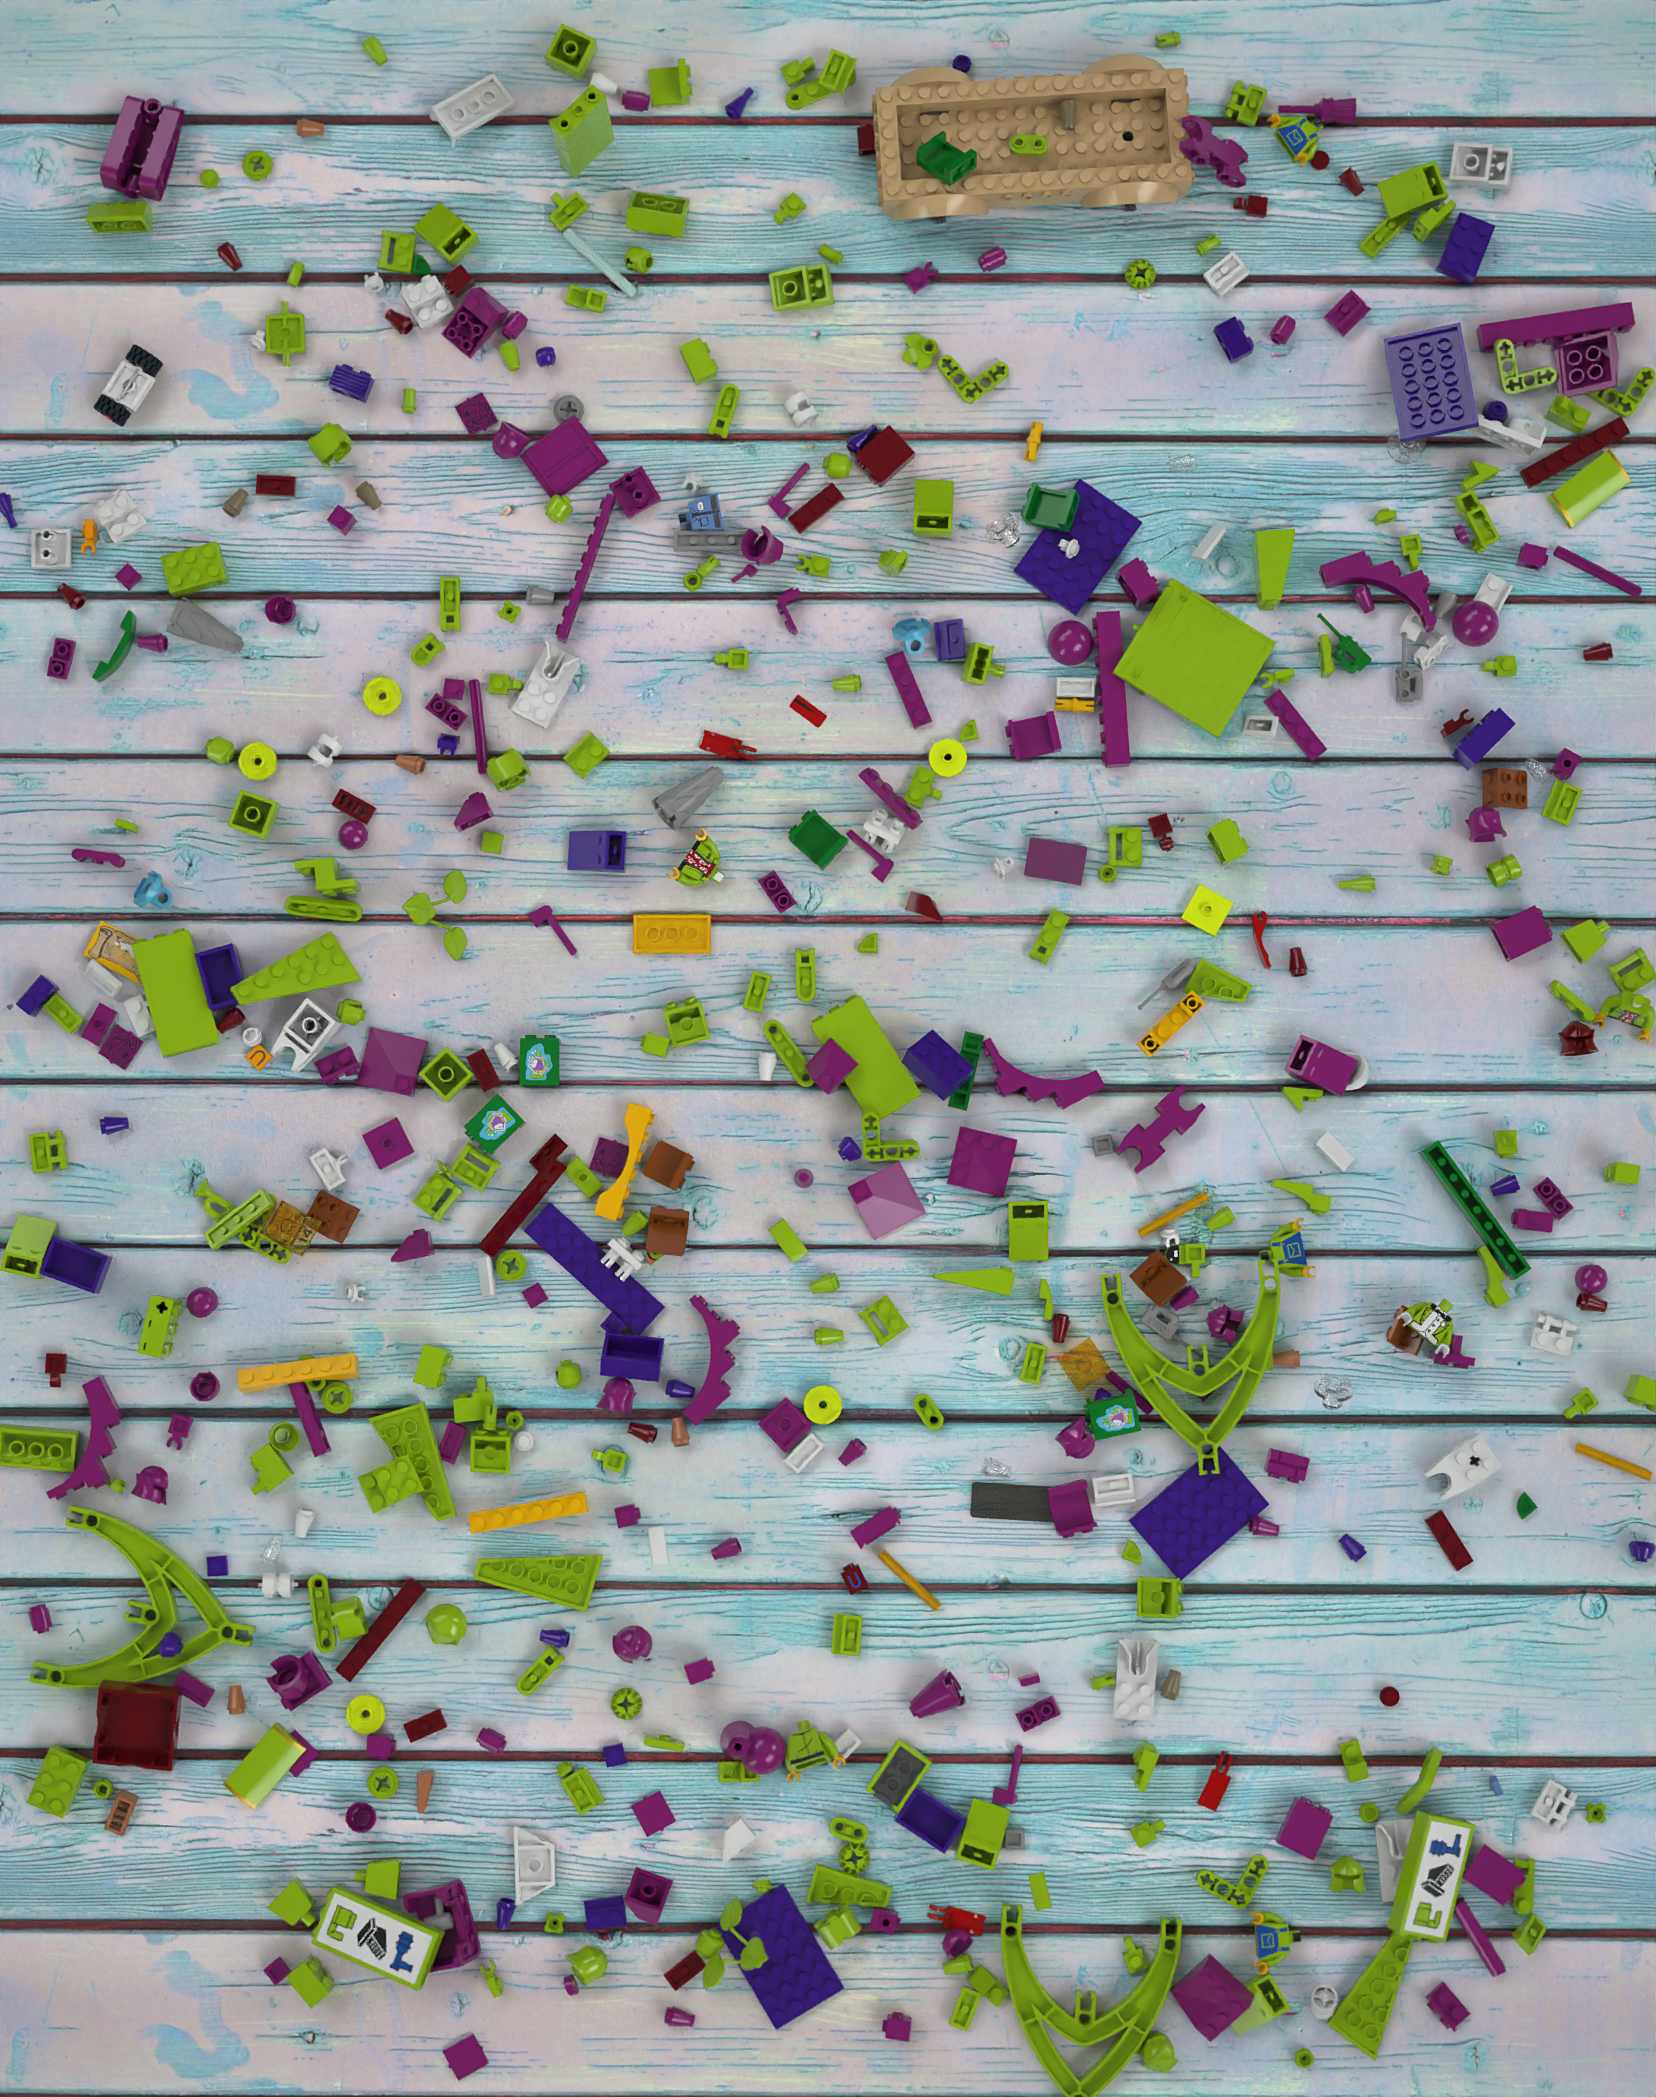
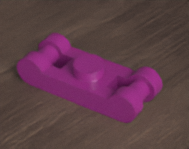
[72,848,125,868]

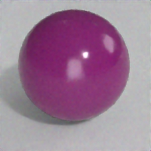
[1452,600,1499,647]
[1047,620,1093,666]
[739,1726,786,1775]

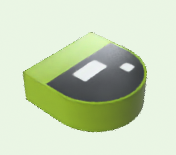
[1165,1245,1185,1265]

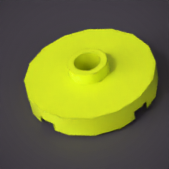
[363,677,402,716]
[928,739,967,778]
[238,742,278,781]
[803,1385,842,1424]
[346,1694,386,1735]

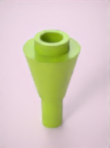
[1339,874,1375,893]

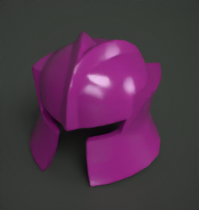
[491,421,534,460]
[741,525,784,566]
[1465,805,1507,843]
[1206,1304,1245,1347]
[595,1377,637,1413]
[1055,1416,1095,1459]
[131,1466,169,1505]
[612,1625,652,1664]
[266,1655,310,1699]

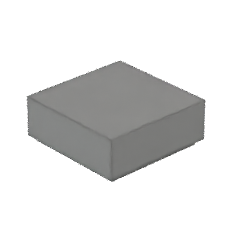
[1091,1134,1115,1157]
[1004,1828,1025,1850]

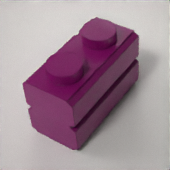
[1264,1448,1310,1484]

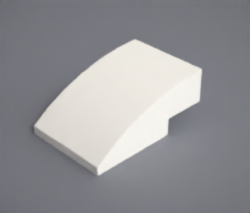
[1449,142,1514,190]

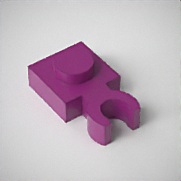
[903,261,938,294]
[167,1413,194,1450]

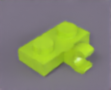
[548,191,590,233]
[904,765,942,809]

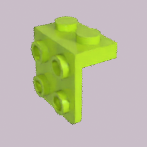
[649,58,693,107]

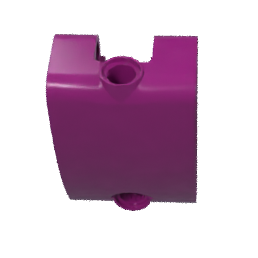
[100,95,184,202]

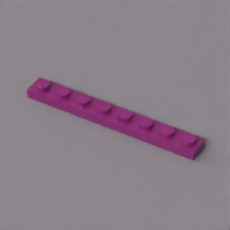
[555,493,616,643]

